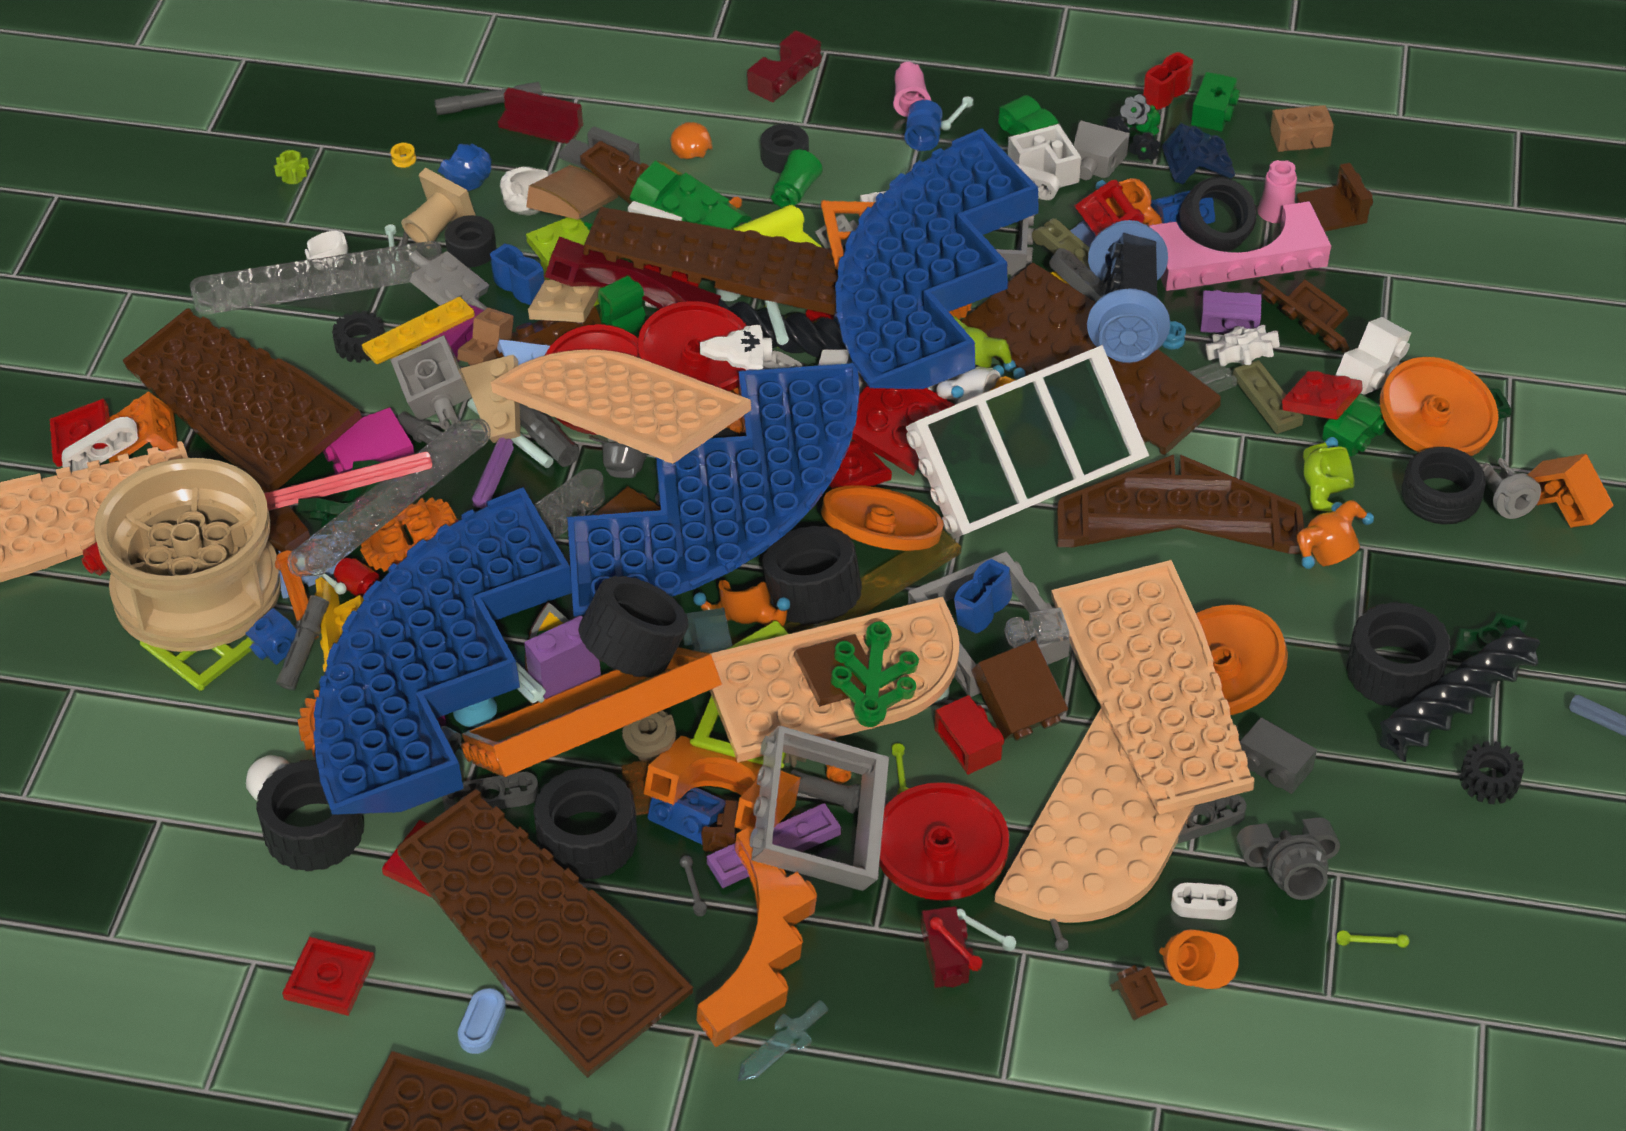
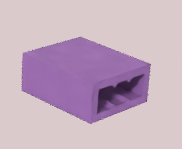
[524,615,601,699]

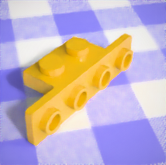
[362,297,475,364]
[315,577,364,673]

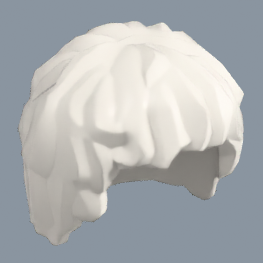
[500,167,549,216]

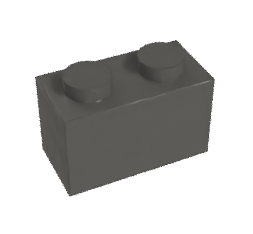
[1240,717,1317,794]

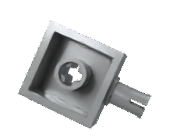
[390,335,472,430]

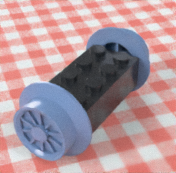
[1087,220,1170,363]

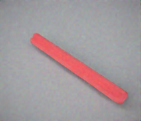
[264,451,433,511]

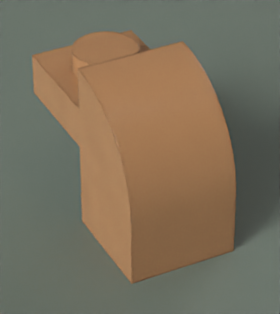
[457,308,514,366]

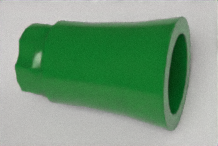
[771,149,823,208]

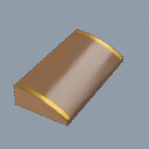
[526,165,618,220]

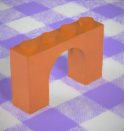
[644,735,801,832]

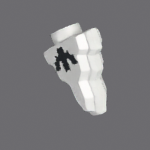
[700,325,772,371]

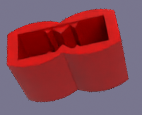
[1143,52,1194,110]

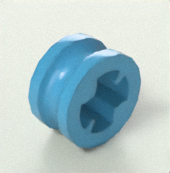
[1162,321,1186,350]

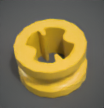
[390,143,416,168]

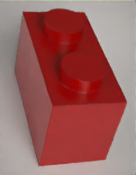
[935,695,1004,775]

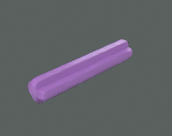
[472,437,514,509]

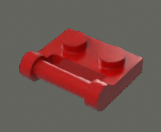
[1074,180,1145,236]

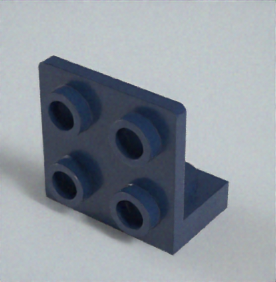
[1162,123,1235,185]

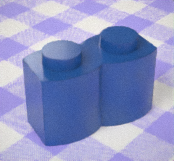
[490,244,544,305]
[954,559,1012,633]

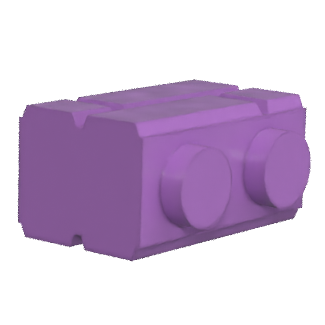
[1200,290,1261,334]

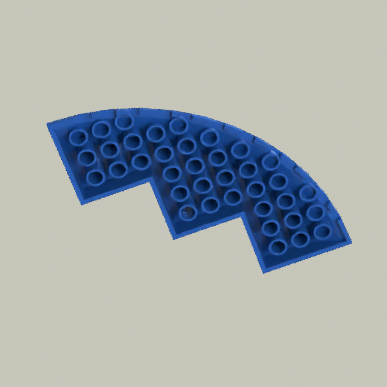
[835,129,1038,389]
[567,363,859,617]
[314,487,572,815]

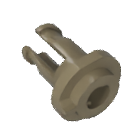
[622,711,676,773]

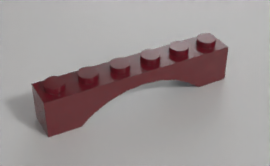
[544,236,721,309]

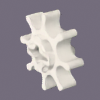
[1205,325,1280,366]

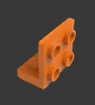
[109,391,178,463]

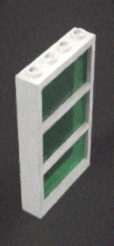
[906,345,1149,539]

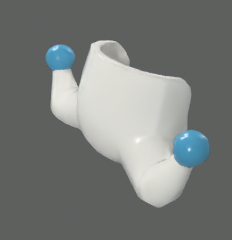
[936,365,1004,405]

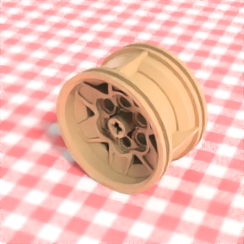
[94,458,281,652]

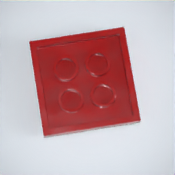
[851,384,955,476]

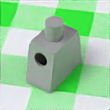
[1073,121,1129,180]

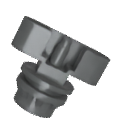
[1237,818,1340,900]

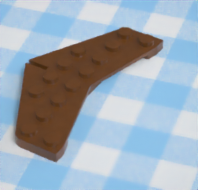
[1057,454,1304,554]

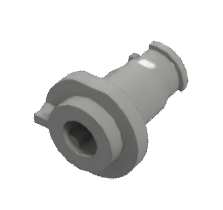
[1482,458,1541,519]

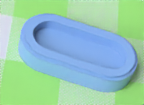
[458,988,506,1054]

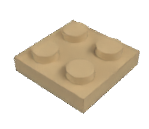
[528,279,600,322]

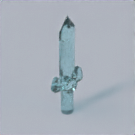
[738,1000,828,1081]

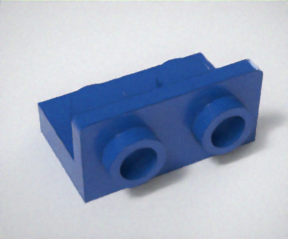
[1151,190,1215,230]
[648,787,726,844]

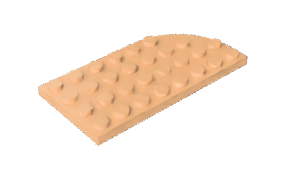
[491,350,751,464]
[710,597,959,762]
[995,707,1195,923]

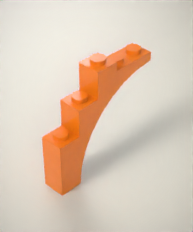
[696,827,817,1047]

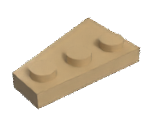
[460,355,521,443]

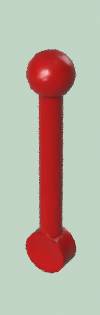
[929,917,983,971]

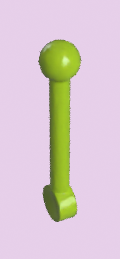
[892,743,909,795]
[1336,930,1410,948]

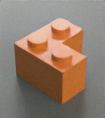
[1527,454,1614,528]

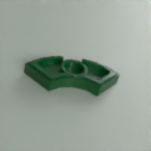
[1452,613,1528,660]

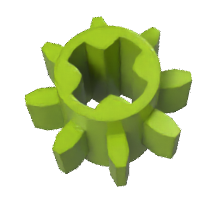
[274,150,309,184]

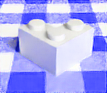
[1008,124,1081,187]
[1335,317,1411,395]

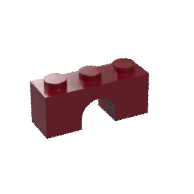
[747,30,822,103]

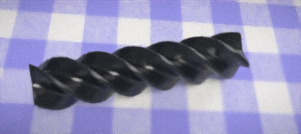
[718,298,847,358]
[1379,625,1540,762]

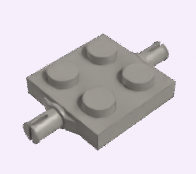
[409,250,489,310]

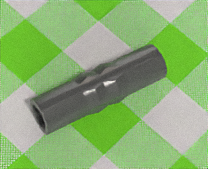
[520,404,580,467]

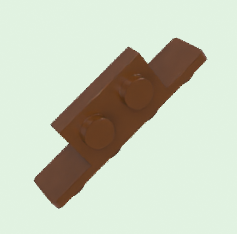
[1258,278,1350,353]
[494,306,602,359]

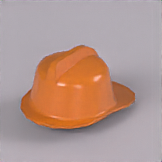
[1159,930,1239,989]

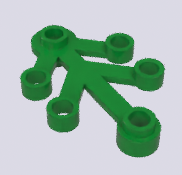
[831,622,919,727]

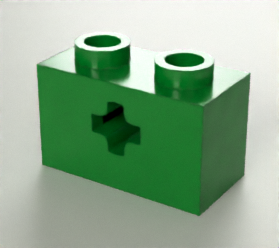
[1191,72,1240,131]

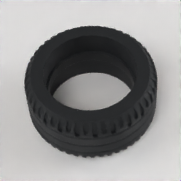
[1179,176,1257,252]
[1402,447,1486,524]

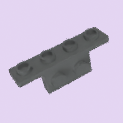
[559,126,640,170]

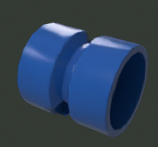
[905,100,943,151]

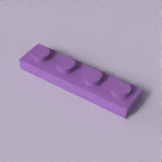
[707,803,841,888]

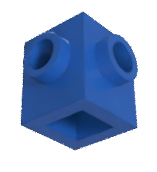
[245,608,297,665]

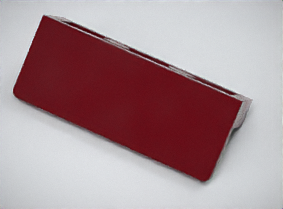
[498,87,583,144]

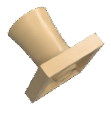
[401,168,476,248]

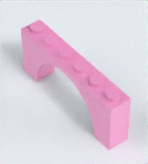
[1149,201,1331,291]

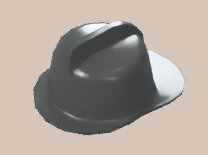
[589,437,649,478]

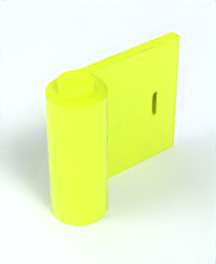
[733,205,823,248]

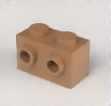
[1270,105,1334,152]

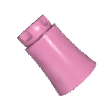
[894,61,931,117]
[1257,160,1297,223]

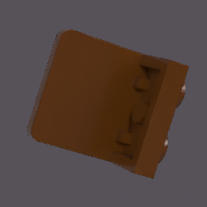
[1296,163,1373,232]

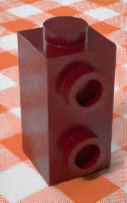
[921,906,974,988]

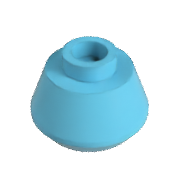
[453,698,497,728]

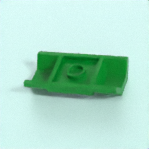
[630,160,751,230]

